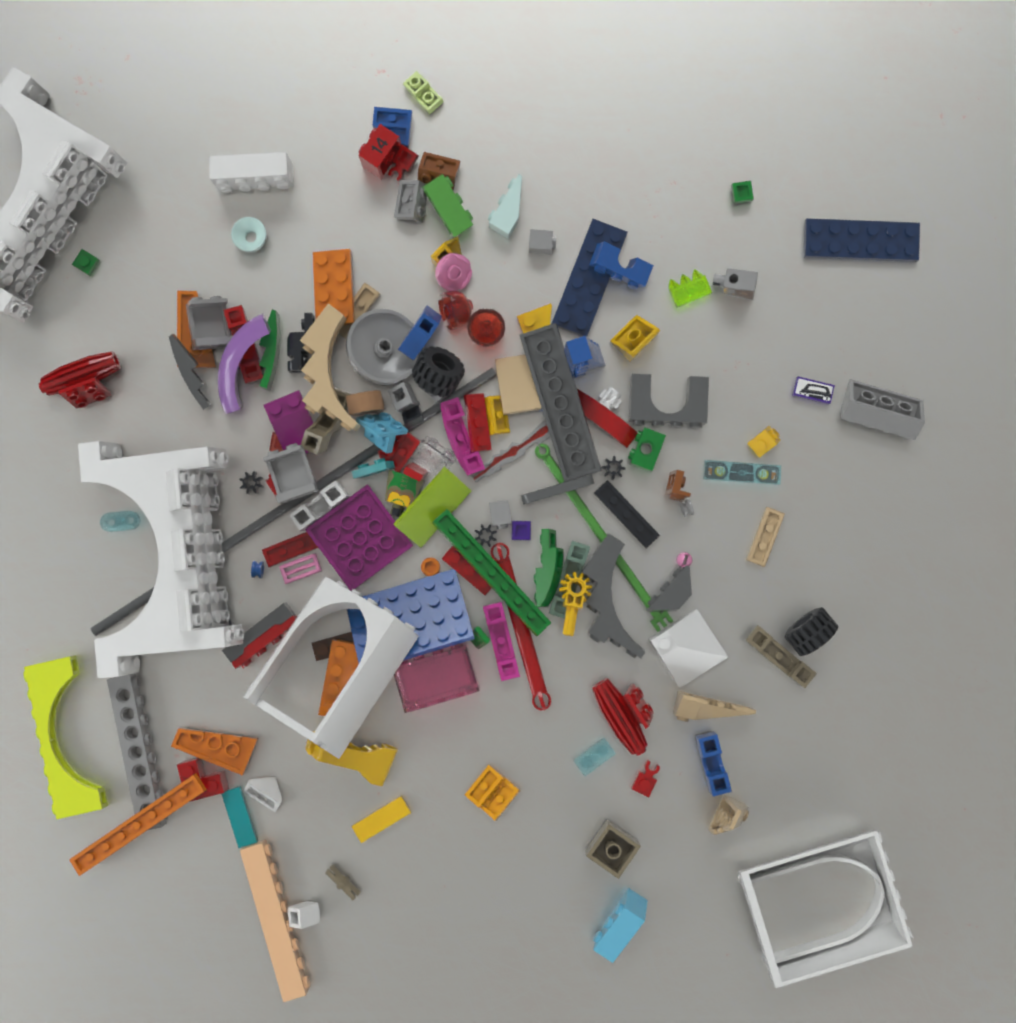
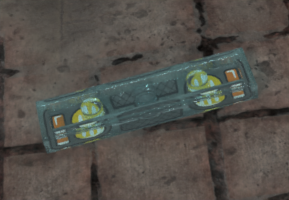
[703,460,781,485]

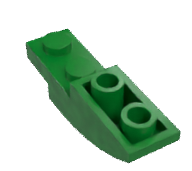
[534,529,564,607]

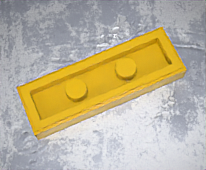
[351,795,411,843]

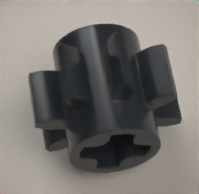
[601,456,626,480]
[239,471,264,495]
[475,524,497,547]

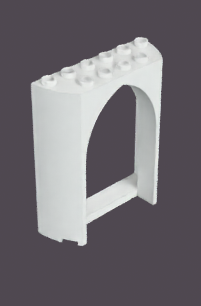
[243,577,419,759]
[738,830,913,988]

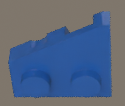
[372,107,412,148]

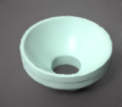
[231,217,267,252]

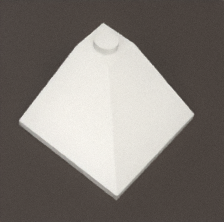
[648,609,728,688]

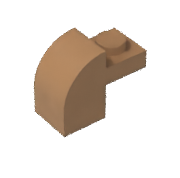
[345,390,385,416]

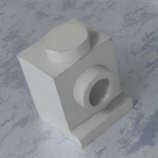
[388,382,420,413]

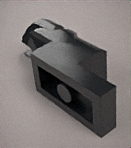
[287,313,315,373]

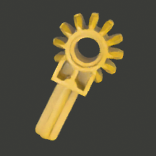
[559,572,592,636]

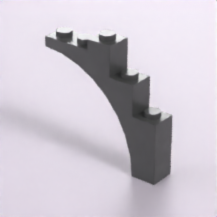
[582,533,645,658]

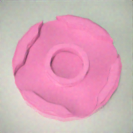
[435,253,472,292]

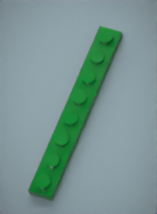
[432,509,551,637]

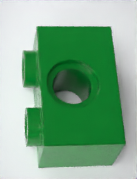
[628,427,666,473]

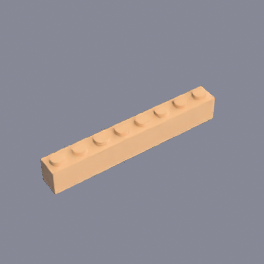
[240,839,310,1002]

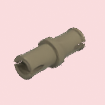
[325,864,361,901]

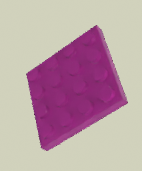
[305,484,413,591]

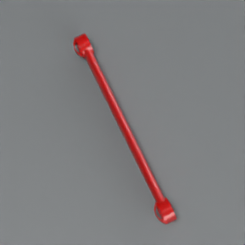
[490,543,551,711]

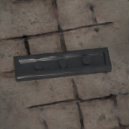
[594,480,660,548]

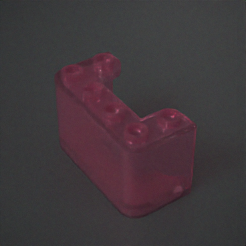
[394,643,480,713]

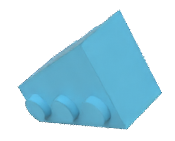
[593,888,648,963]

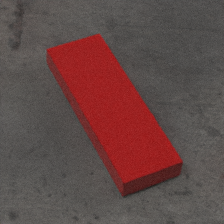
[262,532,318,567]

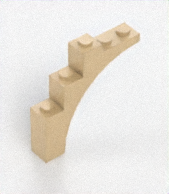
[300,304,360,432]

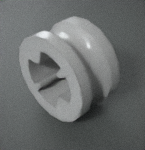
[679,498,694,517]

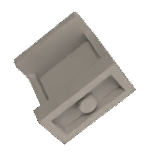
[186,296,233,350]
[263,443,318,504]

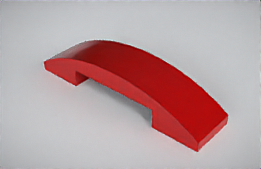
[223,305,263,384]
[577,389,638,448]

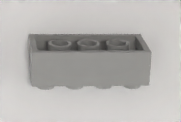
[841,379,925,440]

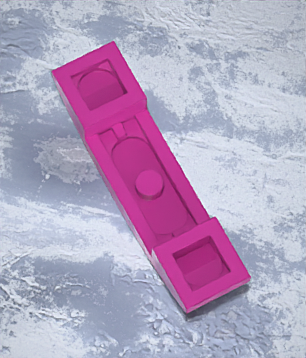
[441,397,485,475]
[483,602,520,681]

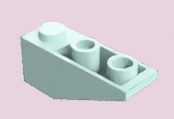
[488,174,522,239]

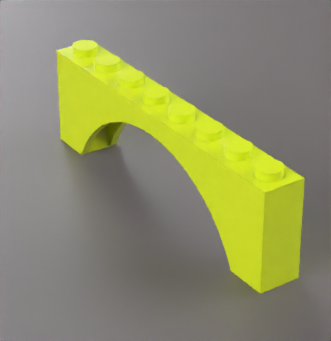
[23,655,108,820]

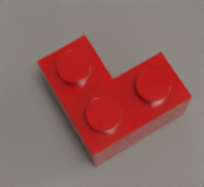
[177,757,229,802]

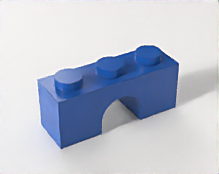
[589,241,654,290]
[695,731,732,797]

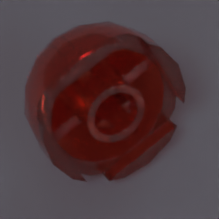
[438,290,473,330]
[467,309,505,348]

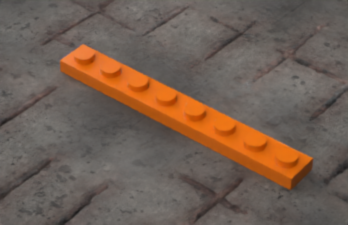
[69,773,207,876]

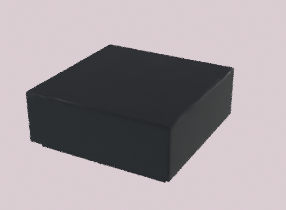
[401,405,424,429]

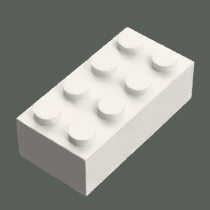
[209,152,294,193]

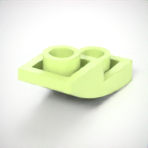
[403,71,444,114]

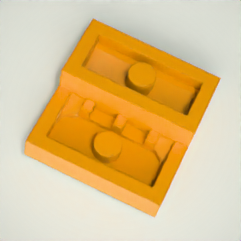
[465,765,521,821]

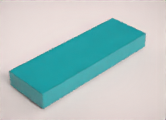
[221,786,258,848]

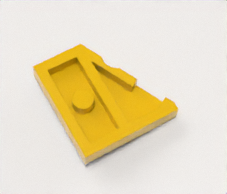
[517,303,552,334]

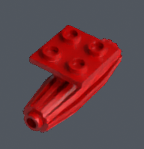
[38,351,121,409]
[592,678,654,756]

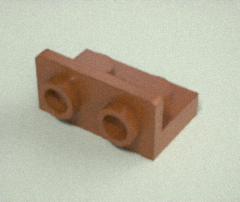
[417,152,461,190]
[665,470,691,501]

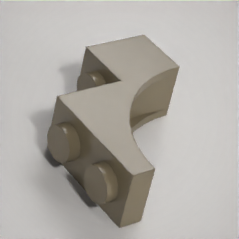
[301,387,352,455]

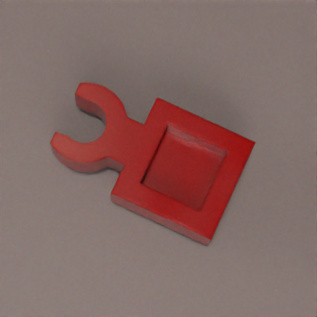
[388,145,419,182]
[631,760,660,798]

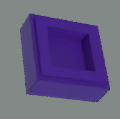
[512,521,531,540]

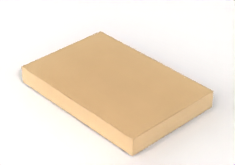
[495,354,541,415]

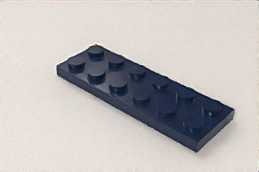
[804,218,920,262]
[551,219,628,337]

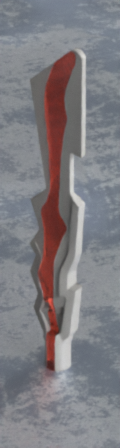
[472,421,551,482]

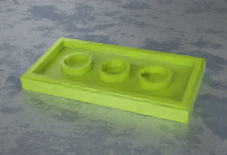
[393,466,471,548]

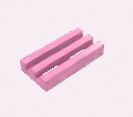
[279,553,322,584]

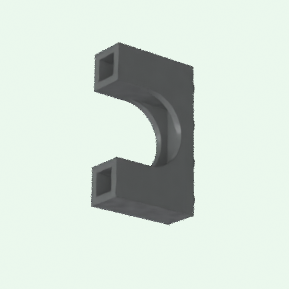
[628,374,709,428]

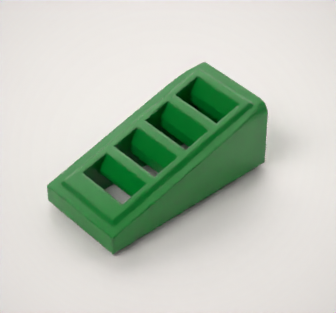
[470,626,490,649]

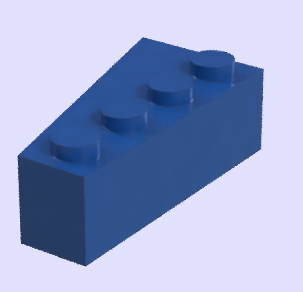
[564,336,606,378]

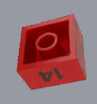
[358,124,401,180]

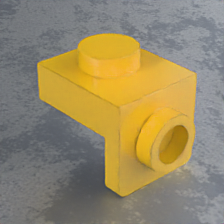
[747,426,781,458]

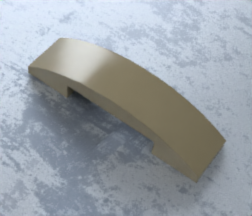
[746,625,817,688]

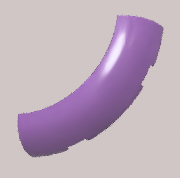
[217,313,271,414]

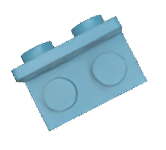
[356,412,408,453]

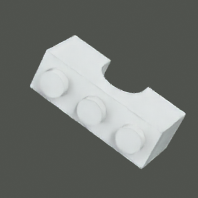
[289,480,349,531]

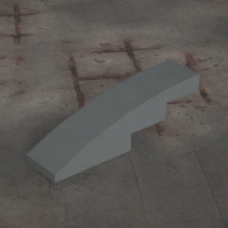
[169,333,211,410]

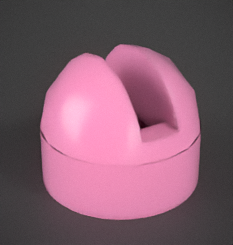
[676,552,692,567]

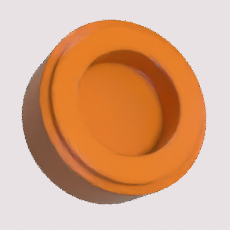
[421,558,440,576]

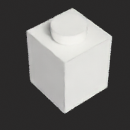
[288,901,320,929]

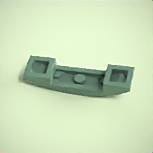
[549,540,591,619]

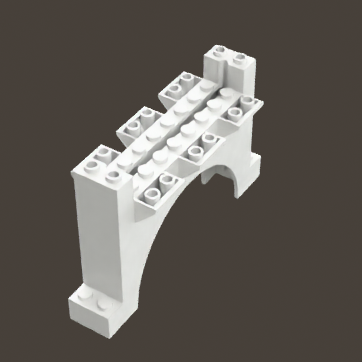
[0,67,128,323]
[78,441,244,678]

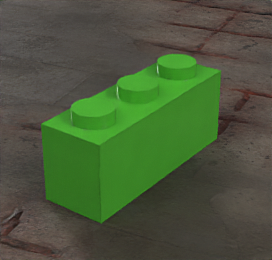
[422,174,473,237]

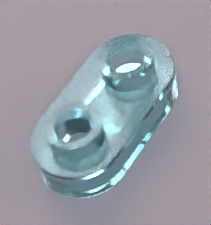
[100,511,141,532]

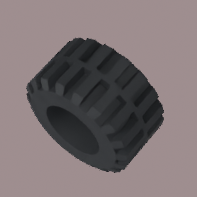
[412,346,465,397]
[785,607,838,656]

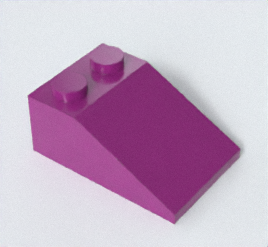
[264,390,314,454]

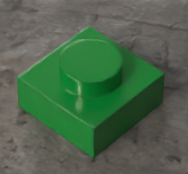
[731,181,754,204]
[72,249,100,276]

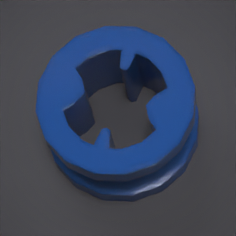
[251,561,264,578]

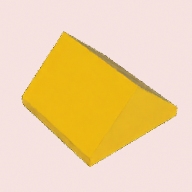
[610,315,660,362]

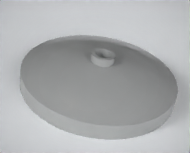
[346,309,423,385]

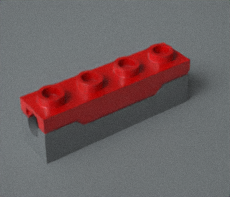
[222,602,297,669]

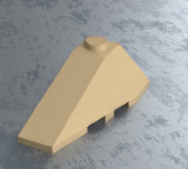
[673,691,756,722]
[708,794,749,835]

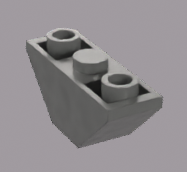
[646,565,692,612]

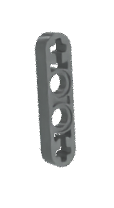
[521,474,594,505]

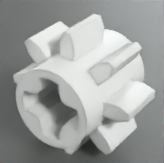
[598,387,622,411]

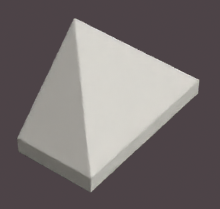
[243,776,282,812]

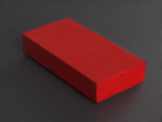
[403,462,429,481]

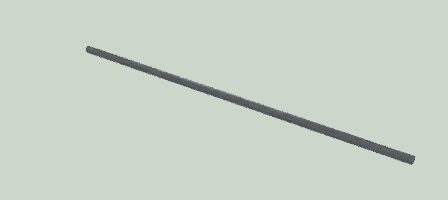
[91,368,497,636]

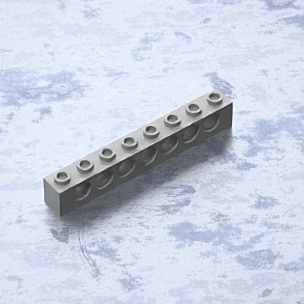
[107,673,168,830]

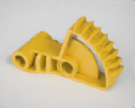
[305,731,398,786]

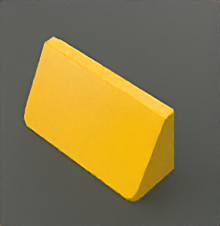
[485,395,510,436]

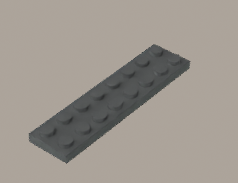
[519,323,602,482]

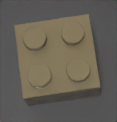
[585,819,641,879]

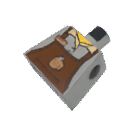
[713,269,758,300]

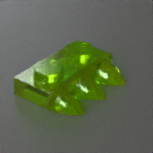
[668,269,712,308]

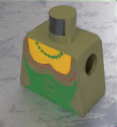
[385,470,425,517]

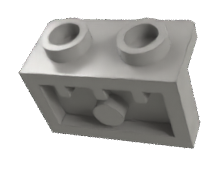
[394,180,428,223]

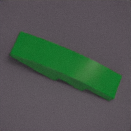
[259,309,281,391]

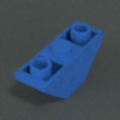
[398,305,442,360]

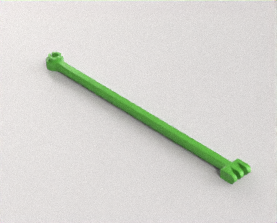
[535,444,673,632]

